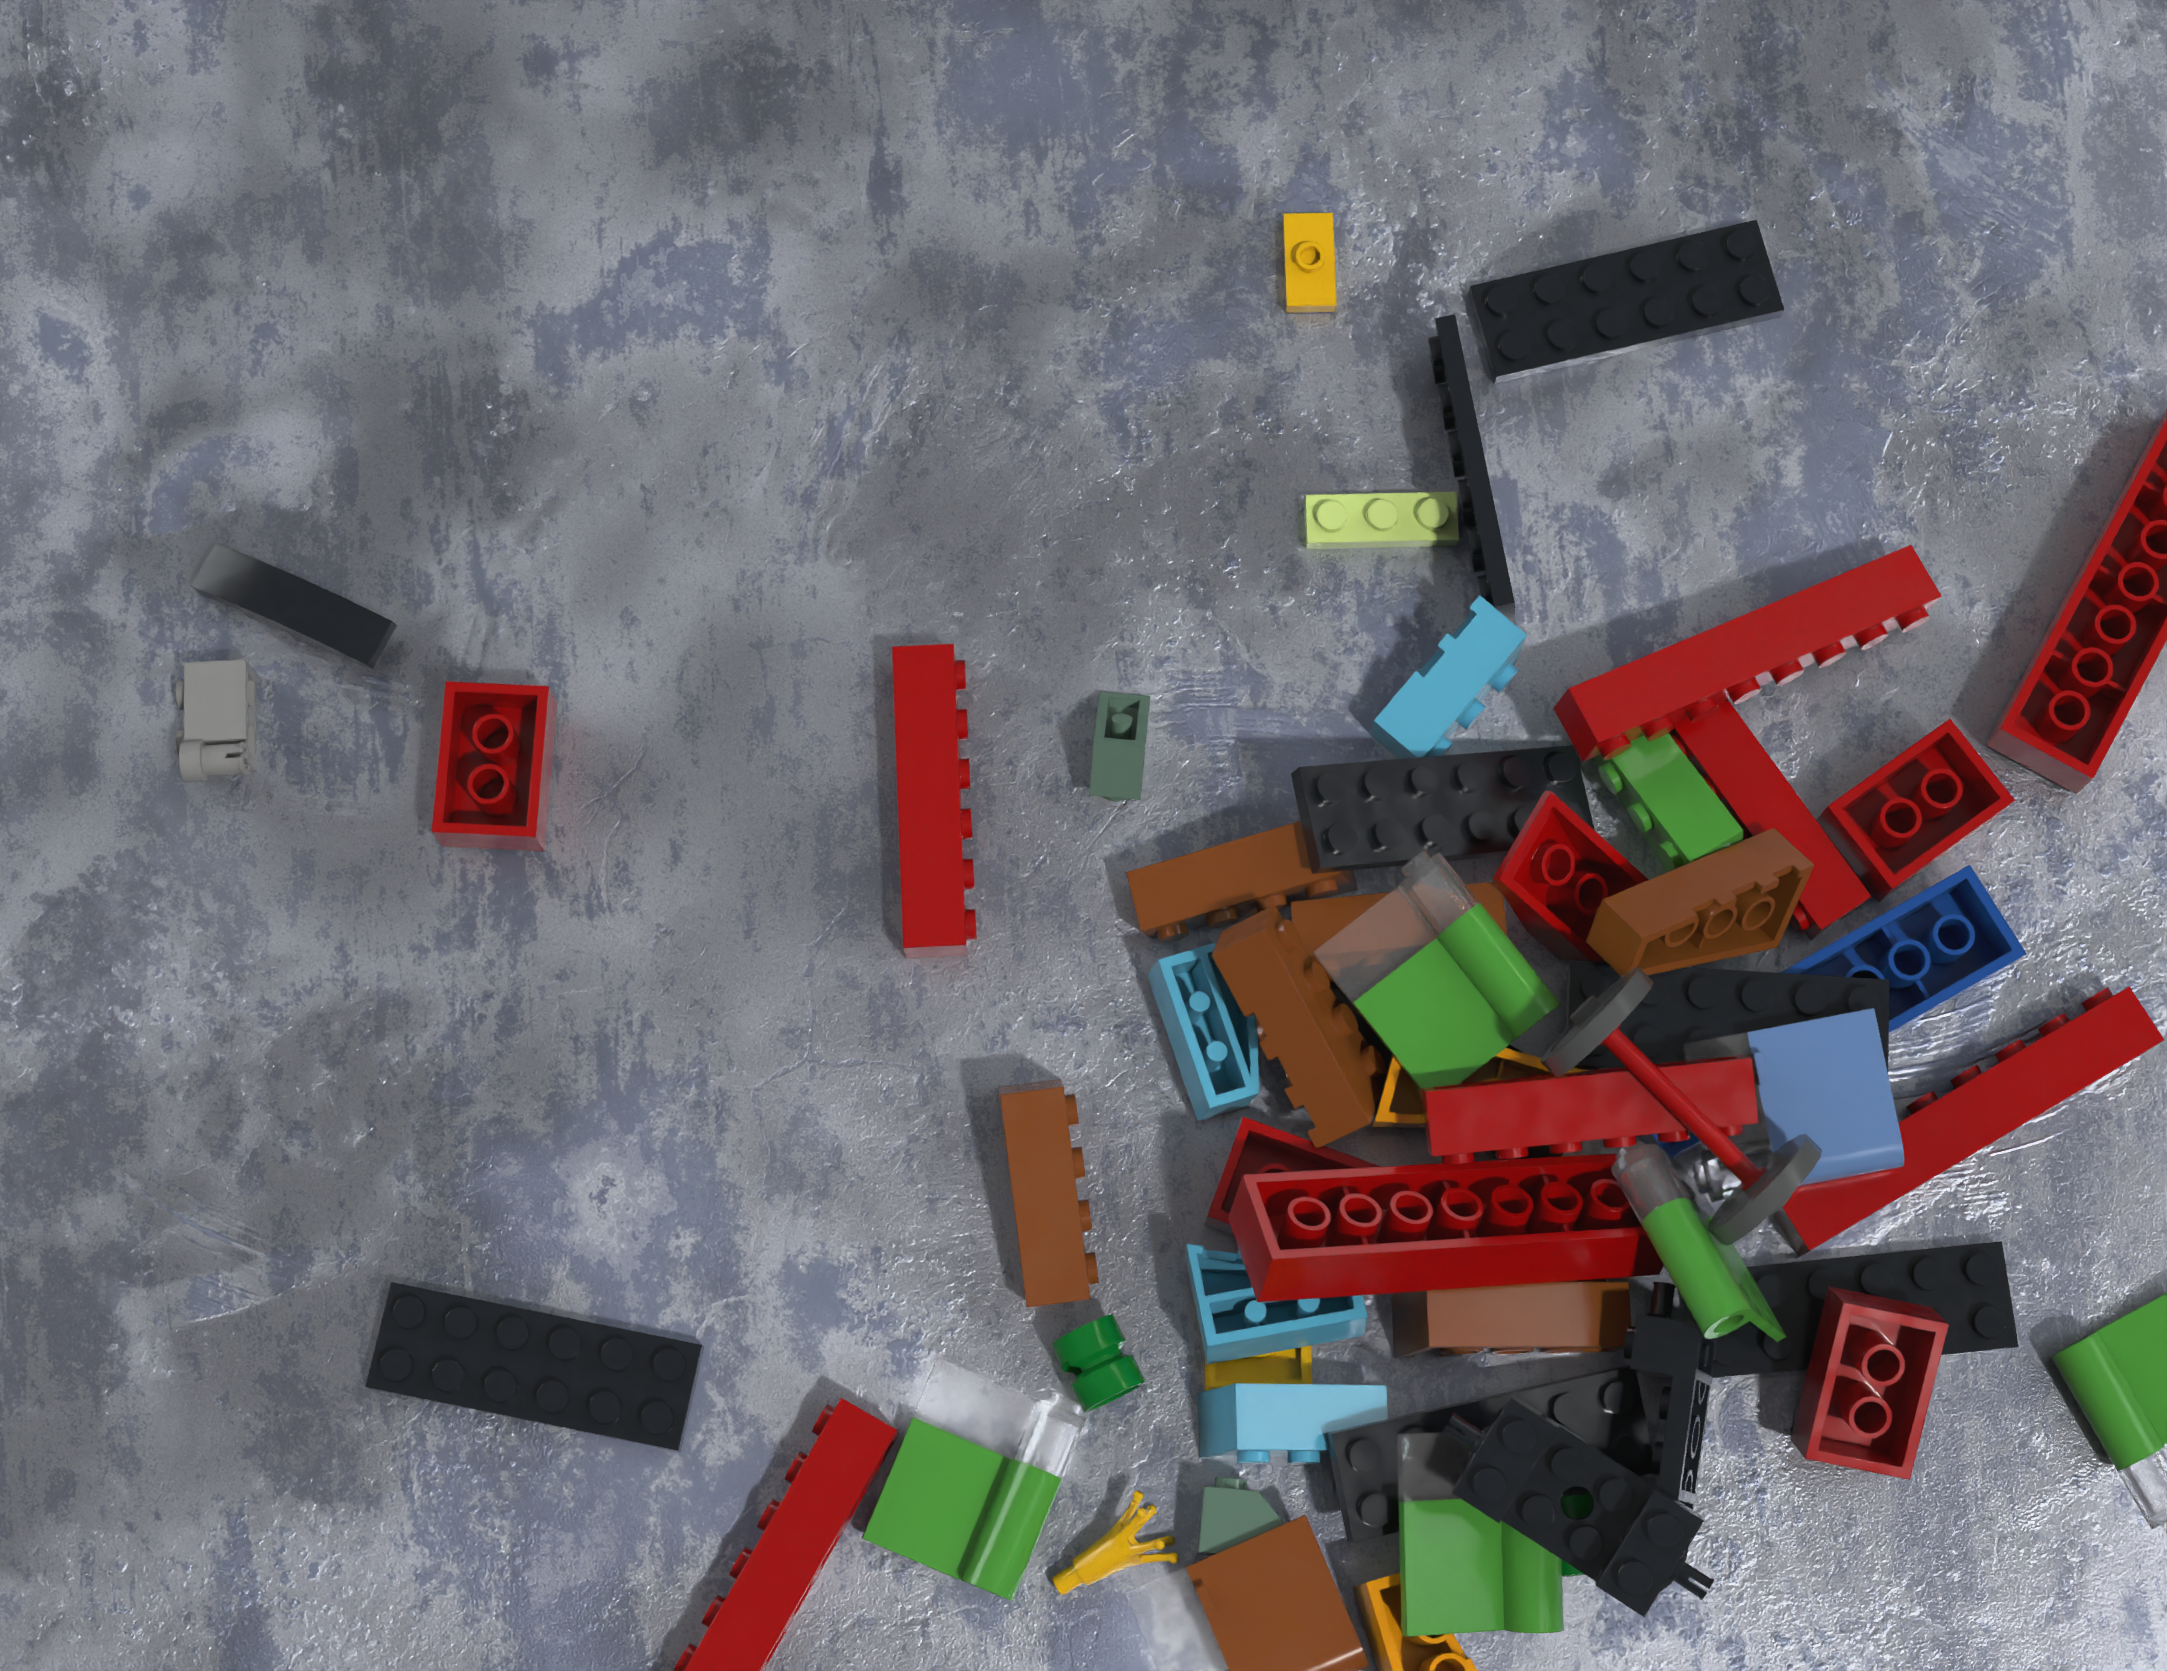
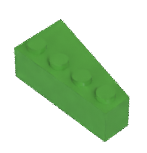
[1591,733,1743,873]

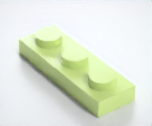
[1304,492,1459,549]

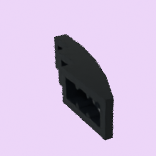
[191,543,397,670]

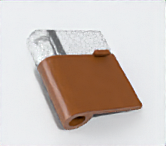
[1125,1515,1369,1671]

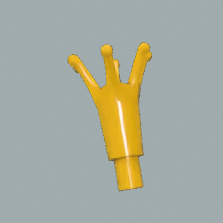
[1052,1490,1179,1595]

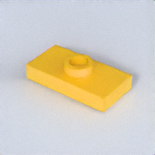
[1283,213,1337,313]

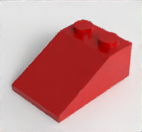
[1493,791,1649,962]

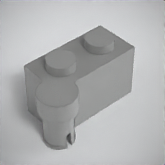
[176,659,257,782]

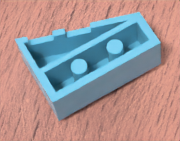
[1370,595,1527,759]
[1147,942,1259,1121]
[1186,1244,1368,1364]
[1198,1383,1388,1464]

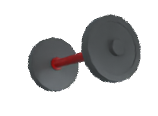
[1541,967,1822,1245]

